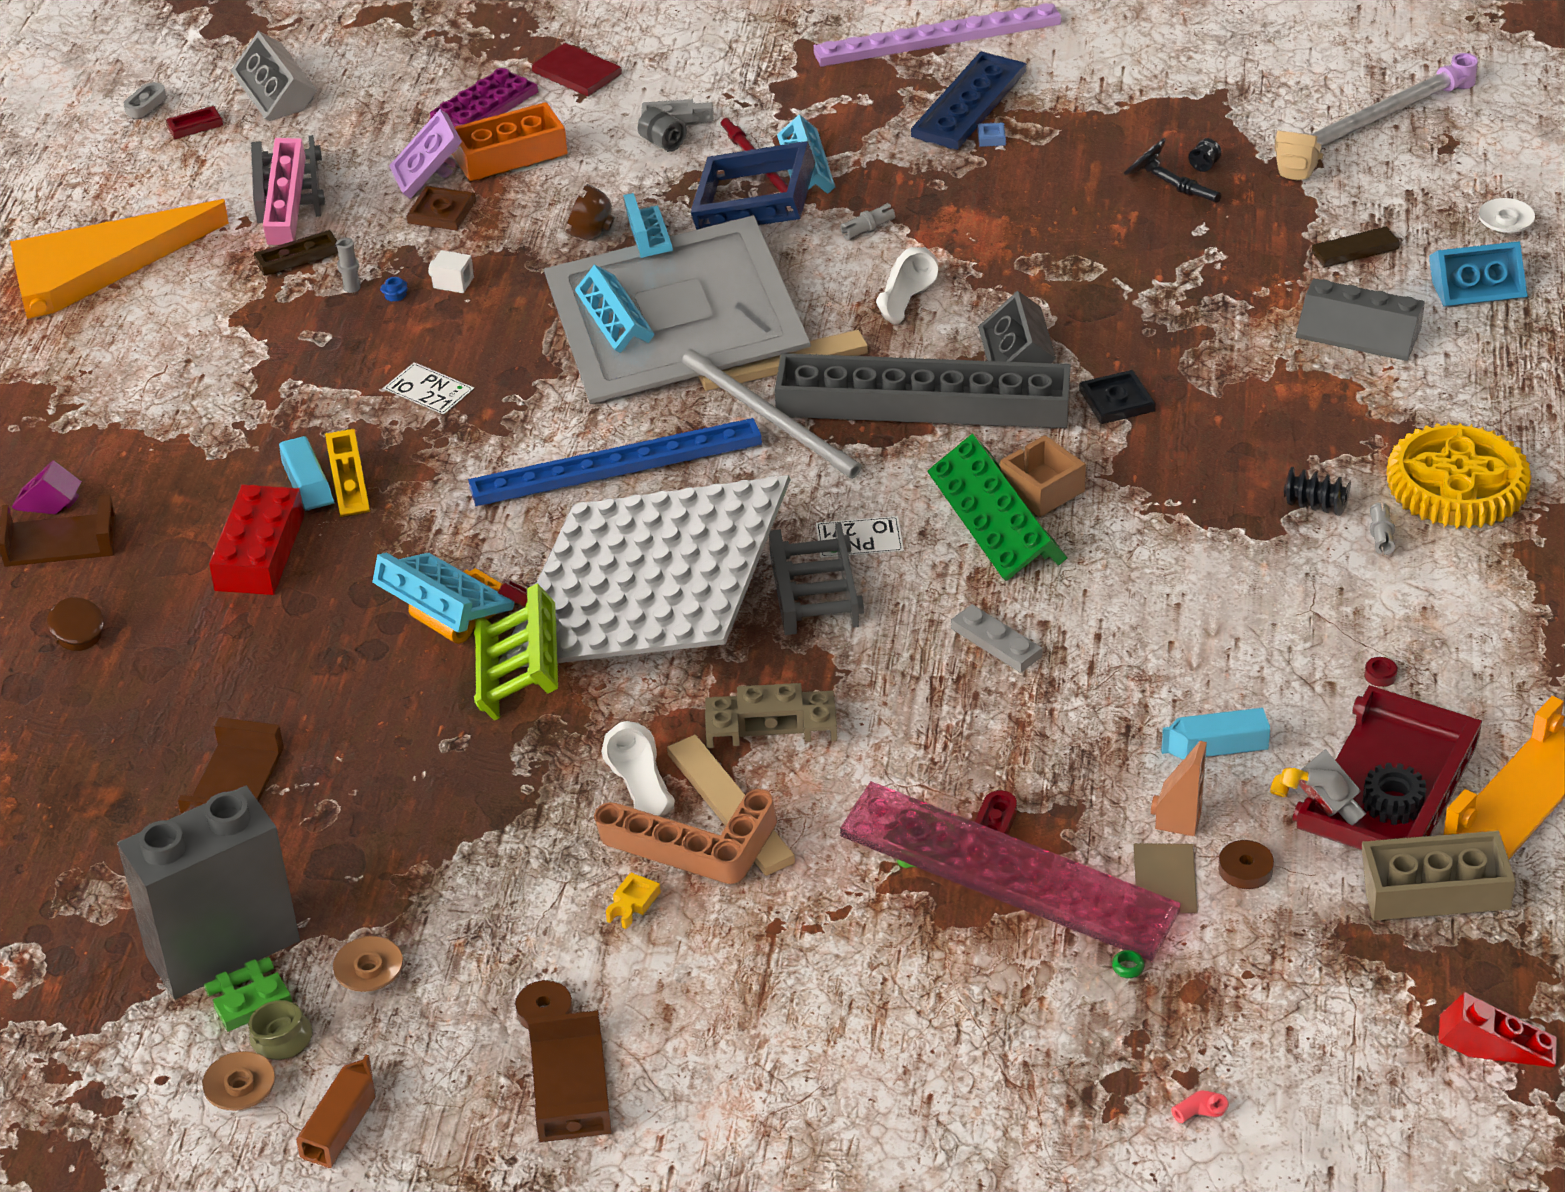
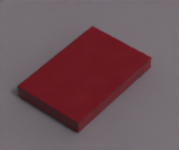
[531,43,622,97]

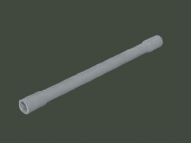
[682,349,861,479]

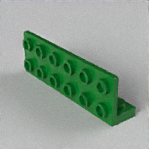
[928,433,1068,581]

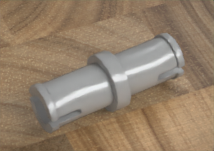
[840,203,895,240]
[336,238,361,293]
[1370,502,1395,555]

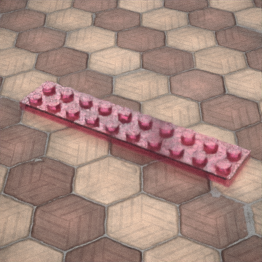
[840,781,1181,962]

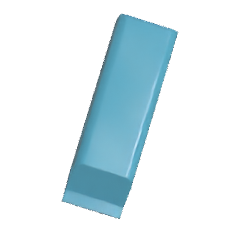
[279,436,334,511]
[1161,707,1270,760]

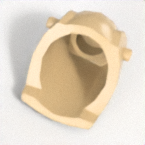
[1275,130,1323,180]

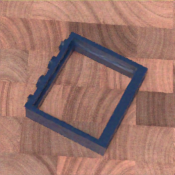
[690,141,815,230]

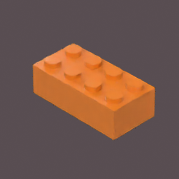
[452,102,568,181]

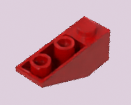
[1438,992,1556,1068]

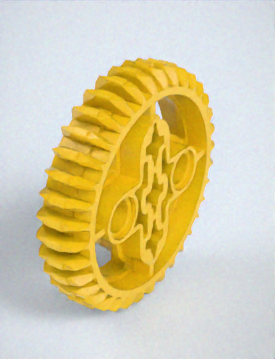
[1386,422,1531,529]

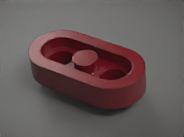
[974,790,1017,847]

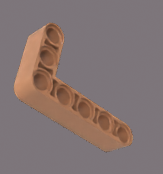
[594,789,777,884]

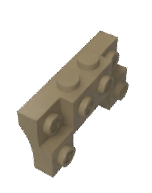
[705,683,837,748]

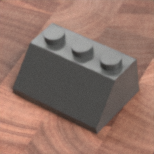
[978,291,1056,363]

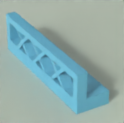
[777,114,835,194]
[623,193,673,258]
[575,264,655,353]

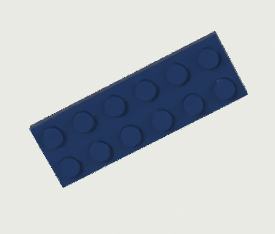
[911,51,1026,150]

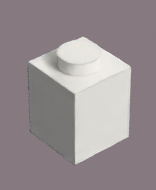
[429,250,474,293]

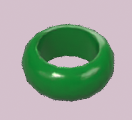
[1112,950,1145,979]

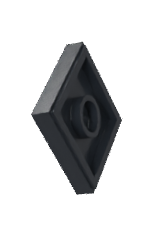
[1079,370,1156,424]

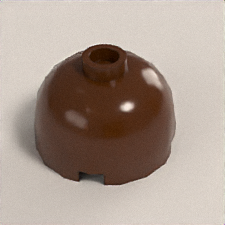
[566,184,615,240]

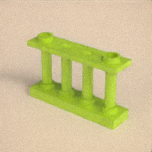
[474,583,558,721]

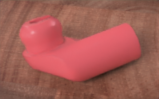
[1171,1090,1229,1123]

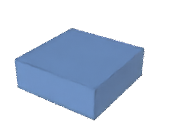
[978,123,1006,147]

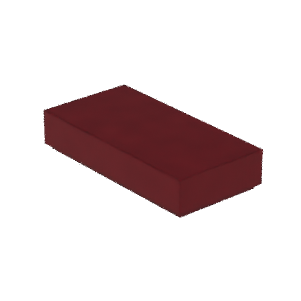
[165,106,223,140]

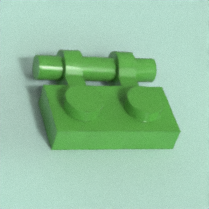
[204,957,292,1032]

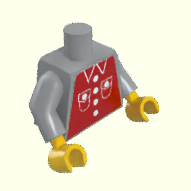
[1270,749,1366,825]

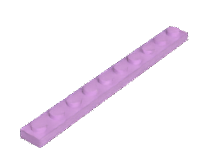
[814,3,1061,67]

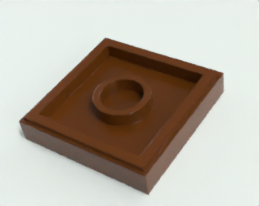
[406,186,476,231]

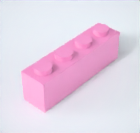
[263,138,306,245]

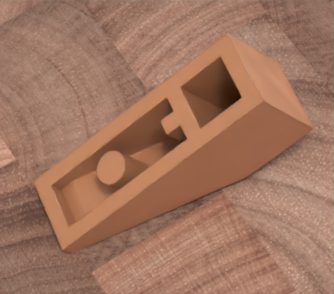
[1151,741,1207,837]

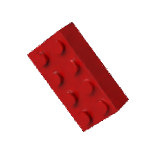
[209,485,305,595]

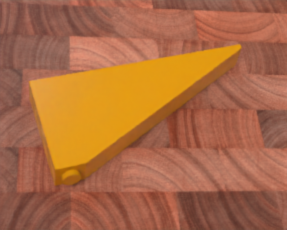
[10,199,229,319]

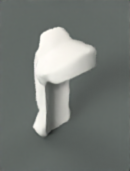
[876,247,939,325]
[602,721,675,817]

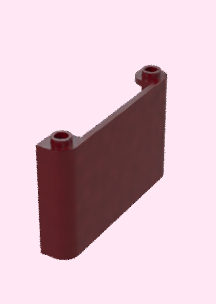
[1293,685,1482,850]

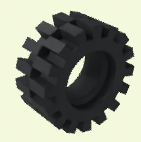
[1362,763,1426,825]

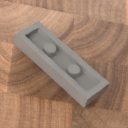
[951,604,1042,673]

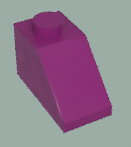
[12,460,82,514]

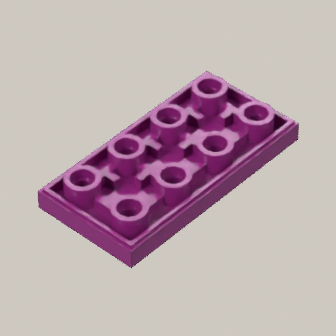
[430,68,538,127]

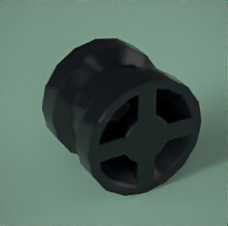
[1188,138,1222,172]

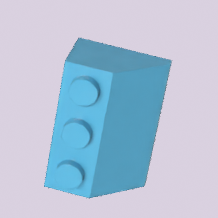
[1429,241,1527,307]

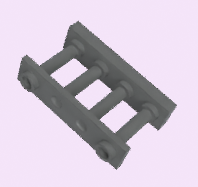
[251,135,325,223]
[769,523,864,635]

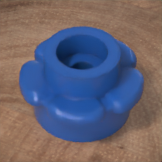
[381,277,408,302]

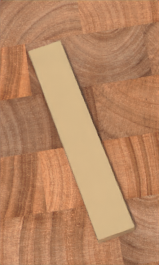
[698,330,868,391]
[667,734,795,876]

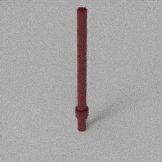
[721,118,788,193]

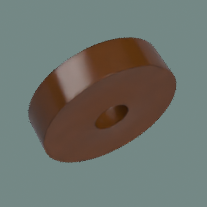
[1218,840,1274,889]
[515,980,573,1029]

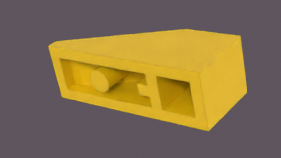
[325,429,370,517]

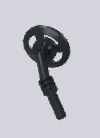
[1123,138,1221,203]

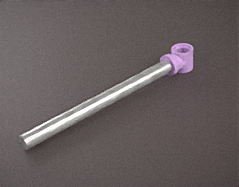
[1310,53,1478,147]

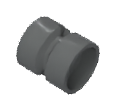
[637,107,687,152]

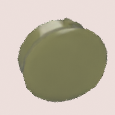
[248,1000,312,1060]

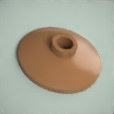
[333,936,403,992]
[202,1051,275,1111]

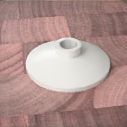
[1479,198,1535,233]

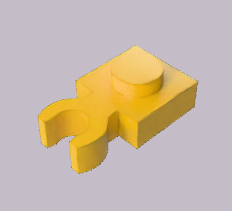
[606,872,661,929]

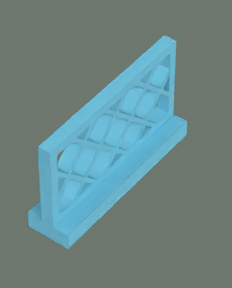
[372,553,514,633]

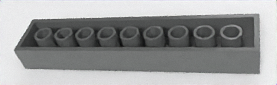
[775,353,1071,428]

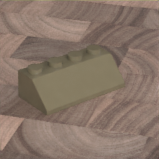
[1362,831,1516,921]

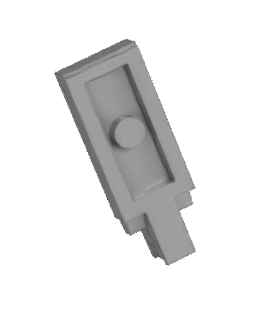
[641,99,714,123]

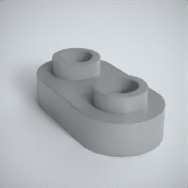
[124,82,166,119]

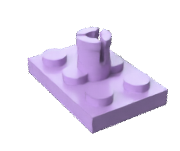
[389,109,462,199]

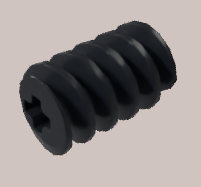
[1284,466,1351,516]

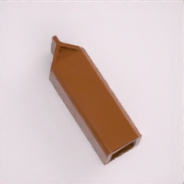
[296,1054,376,1168]

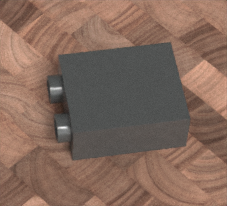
[117,785,300,1000]

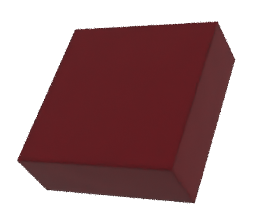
[498,578,528,607]

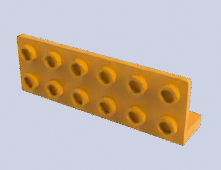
[1443,695,1565,859]

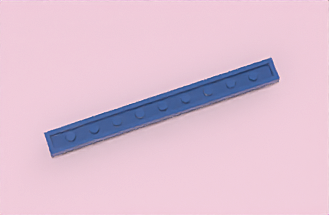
[468,418,762,506]

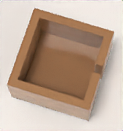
[1000,435,1086,517]

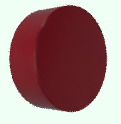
[1364,657,1398,687]

